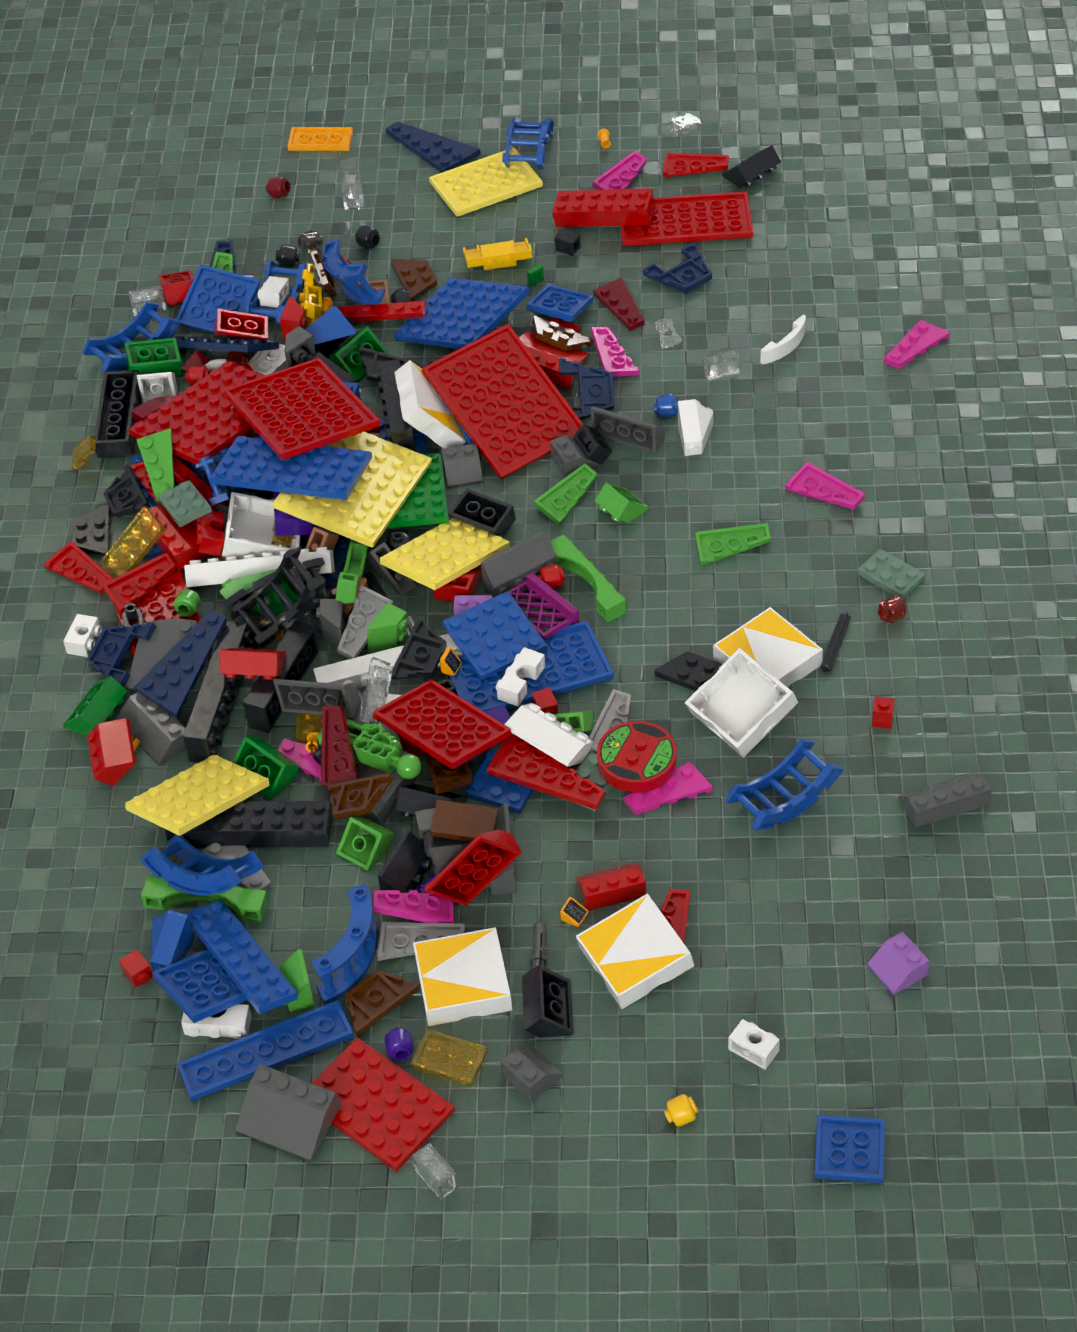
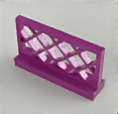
[508,572,579,640]

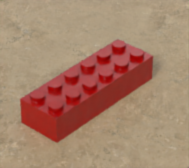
[552,188,656,227]

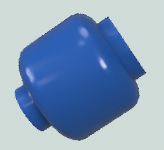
[653,393,679,418]

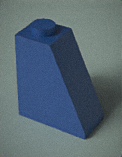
[305,305,357,345]
[151,910,195,971]

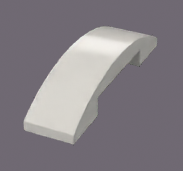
[760,314,806,364]

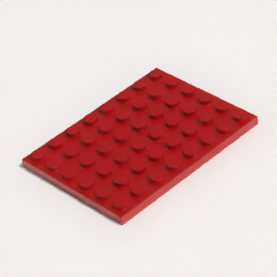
[422,324,583,480]
[224,358,380,460]
[128,361,266,464]

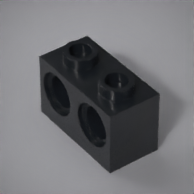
[573,424,612,465]

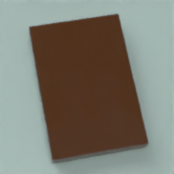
[430,800,498,842]

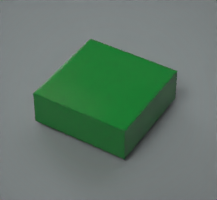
[527,264,544,287]

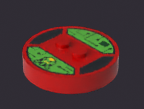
[597,721,677,793]

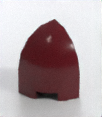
[181,350,210,372]

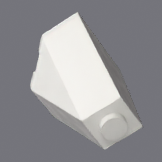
[678,399,713,456]

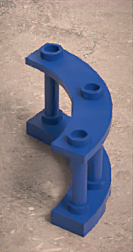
[502,117,554,169]
[322,239,385,305]
[243,260,307,323]
[82,301,181,372]
[196,436,262,505]
[725,739,844,831]
[140,834,265,896]
[311,883,377,1005]

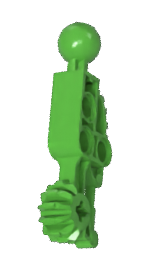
[317,718,421,779]

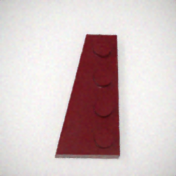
[593,278,644,331]
[321,706,359,786]

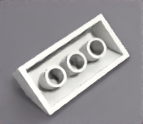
[505,703,594,766]

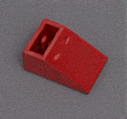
[433,565,482,602]

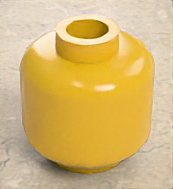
[664,1094,698,1127]

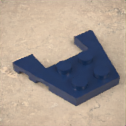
[643,243,712,293]
[559,358,615,419]
[87,622,157,687]

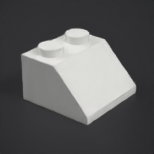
[137,372,177,403]

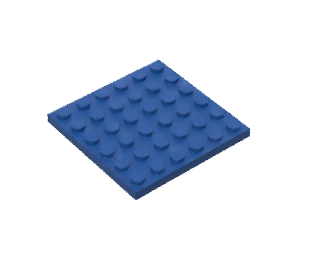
[393,278,530,349]

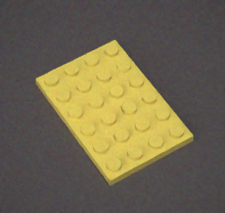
[429,148,543,217]
[380,518,510,590]
[125,755,269,836]

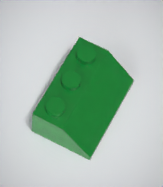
[328,326,388,382]
[125,338,181,376]
[62,675,127,736]
[232,736,300,800]

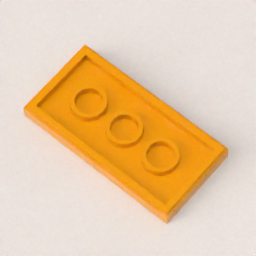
[287,127,353,151]

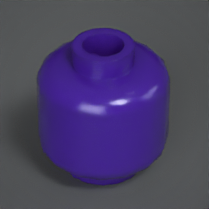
[384,1028,414,1061]

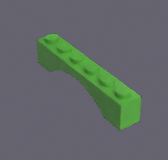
[549,534,627,623]
[336,539,369,604]
[141,876,269,923]

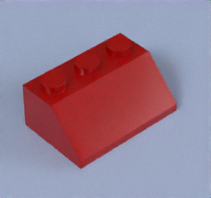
[214,309,268,342]
[219,648,286,680]
[87,718,136,786]
[576,862,646,911]

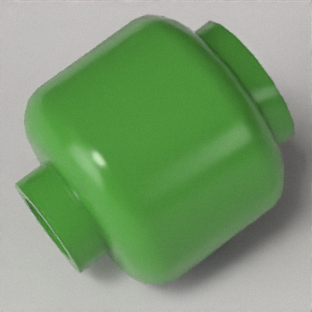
[174,589,201,617]

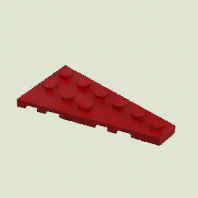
[487,733,605,810]

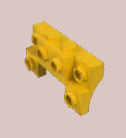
[463,238,532,271]
[298,263,322,326]

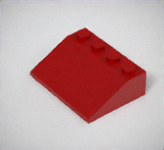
[519,331,589,390]
[140,506,223,571]
[424,830,522,906]

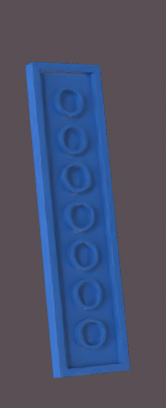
[184,900,298,1014]
[177,1000,354,1102]

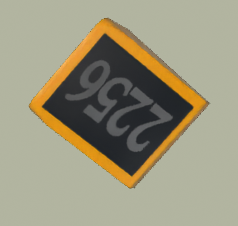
[440,647,461,676]
[560,897,589,928]

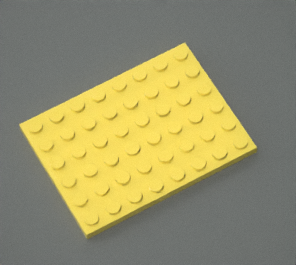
[272,432,432,548]

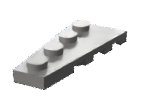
[337,585,393,659]
[588,689,631,753]
[202,843,272,891]
[377,922,465,961]

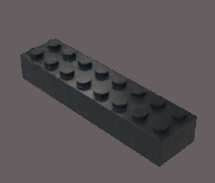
[183,621,254,763]
[165,801,333,848]

